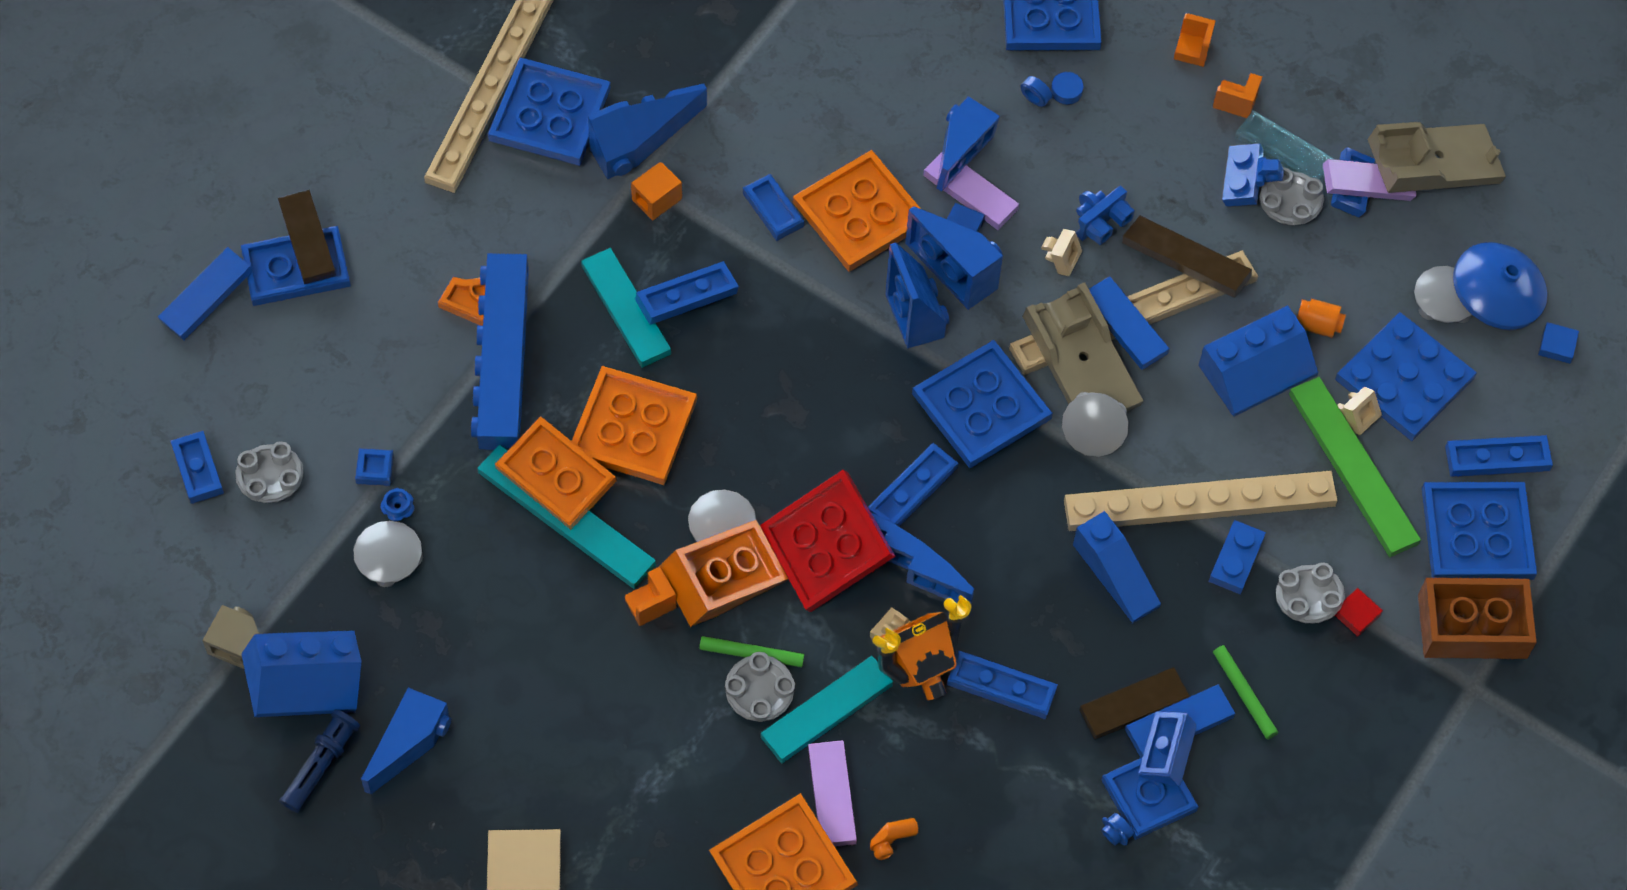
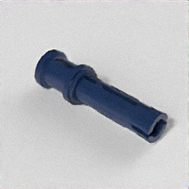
[279,709,361,813]

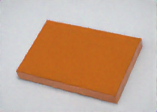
[495,416,617,530]

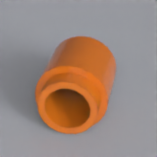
[1297,298,1346,338]

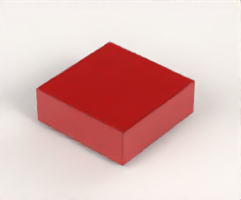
[1334,588,1383,637]

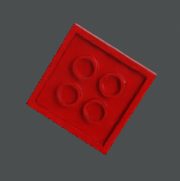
[760,469,895,612]

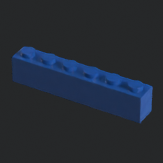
[471,253,529,450]

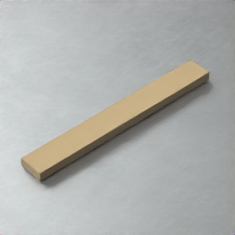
[424,0,554,193]
[1009,250,1258,375]

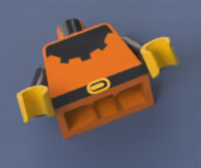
[872,595,972,701]

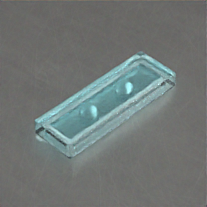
[1235,110,1334,180]

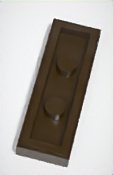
[278,189,336,285]
[1079,667,1190,740]

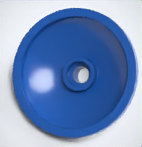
[1453,242,1547,330]

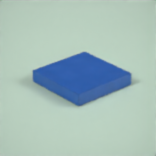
[1101,757,1199,840]

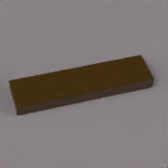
[1122,215,1252,298]

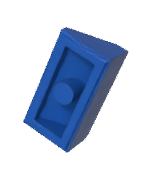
[1138,711,1196,787]

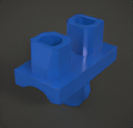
[1076,185,1135,245]

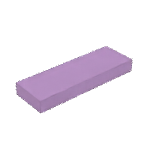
[923,152,1019,230]
[1323,159,1416,201]
[808,740,857,846]

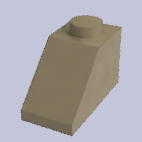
[202,605,259,669]

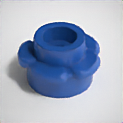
[381,488,414,521]
[1101,813,1134,846]

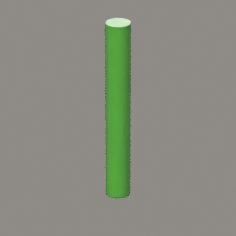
[699,636,805,668]
[1213,645,1278,740]

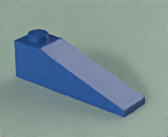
[588,84,707,179]

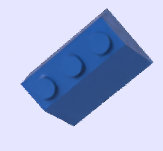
[1198,305,1318,417]
[241,631,361,717]

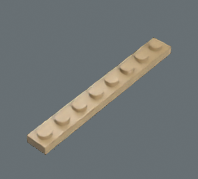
[1064,471,1338,531]

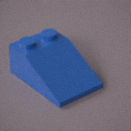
[905,206,1003,310]
[885,243,949,349]

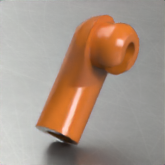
[870,818,918,860]

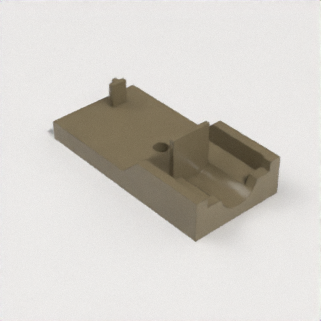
[1367,122,1506,193]
[1022,282,1143,411]

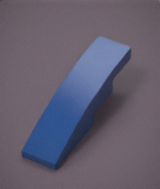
[871,513,974,604]

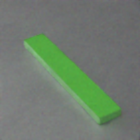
[1289,377,1421,558]

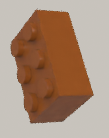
[1418,578,1537,659]

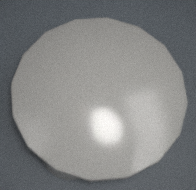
[1259,168,1324,225]
[1414,266,1472,323]
[1062,392,1129,457]
[235,442,303,503]
[688,490,756,542]
[353,521,423,587]
[1276,563,1345,623]
[725,652,795,722]

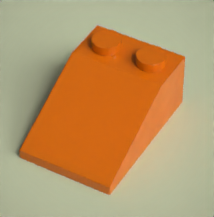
[659,520,788,627]

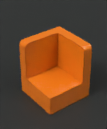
[1174,13,1216,67]
[1212,73,1262,119]
[631,162,682,221]
[625,567,676,626]

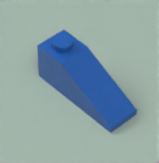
[936,96,1000,192]
[1073,511,1161,623]
[361,687,451,794]

